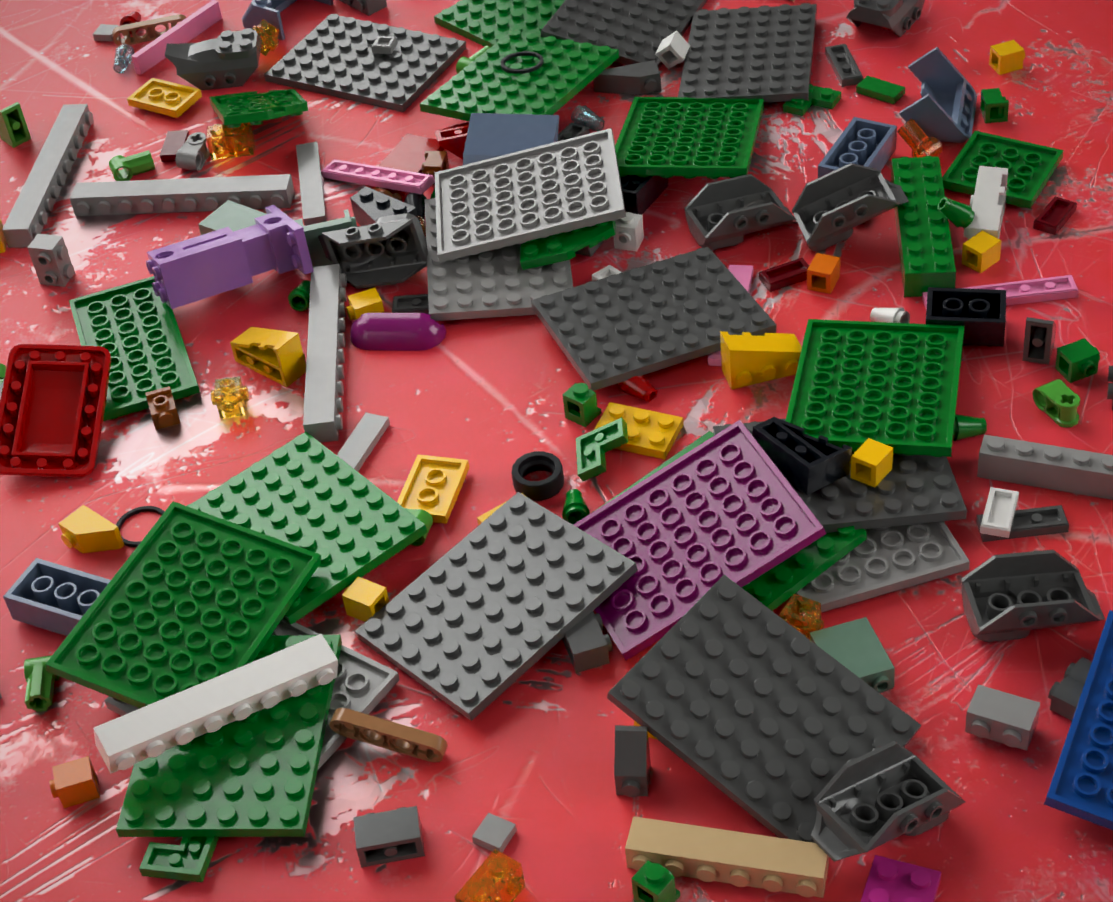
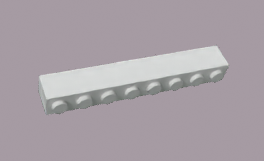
[93,633,338,774]

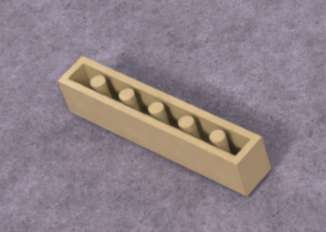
[625,816,829,898]

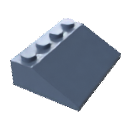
[463,113,559,165]

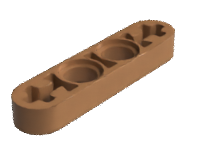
[112,14,187,46]
[329,708,448,762]

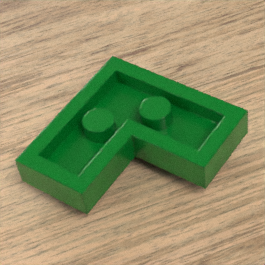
[783,84,841,116]
[576,417,628,481]
[139,837,219,882]

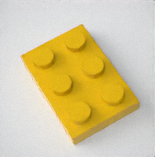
[127,78,202,118]
[594,402,684,460]
[397,454,470,524]

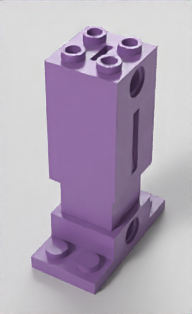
[146,205,314,309]

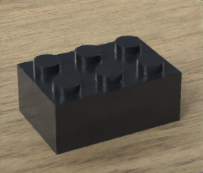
[926,287,1006,347]

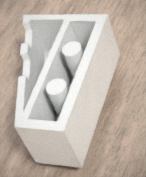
[963,166,1008,240]

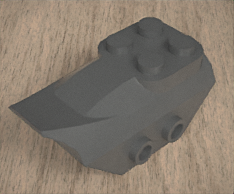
[846,0,925,37]
[165,28,262,90]
[792,163,909,251]
[685,174,797,251]
[318,213,428,289]
[961,550,1105,642]
[811,741,965,861]

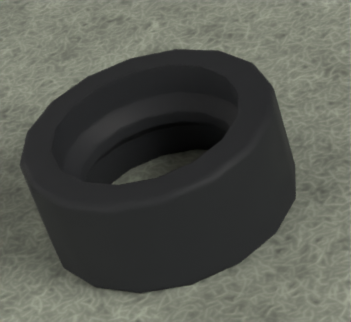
[511,451,564,501]

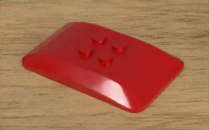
[0,344,111,477]

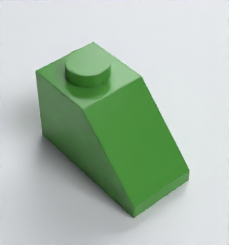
[0,102,31,148]

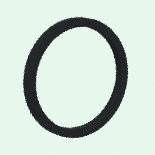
[501,51,544,74]
[116,506,165,547]

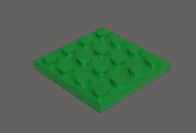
[942,131,1064,209]

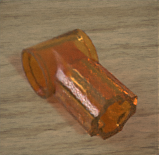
[897,119,942,158]

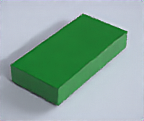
[856,76,905,104]

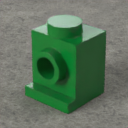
[980,88,1009,123]
[562,383,602,427]
[631,860,681,902]

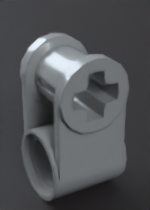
[176,132,211,171]

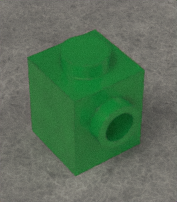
[1055,338,1100,383]

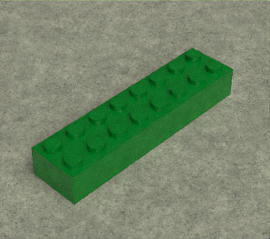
[891,156,956,297]

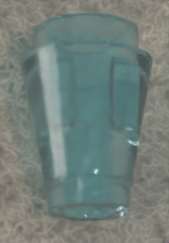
[113,44,134,73]
[571,105,605,132]

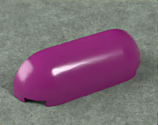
[350,313,447,351]

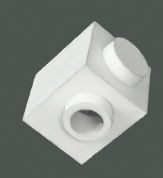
[655,31,690,69]
[613,212,644,252]

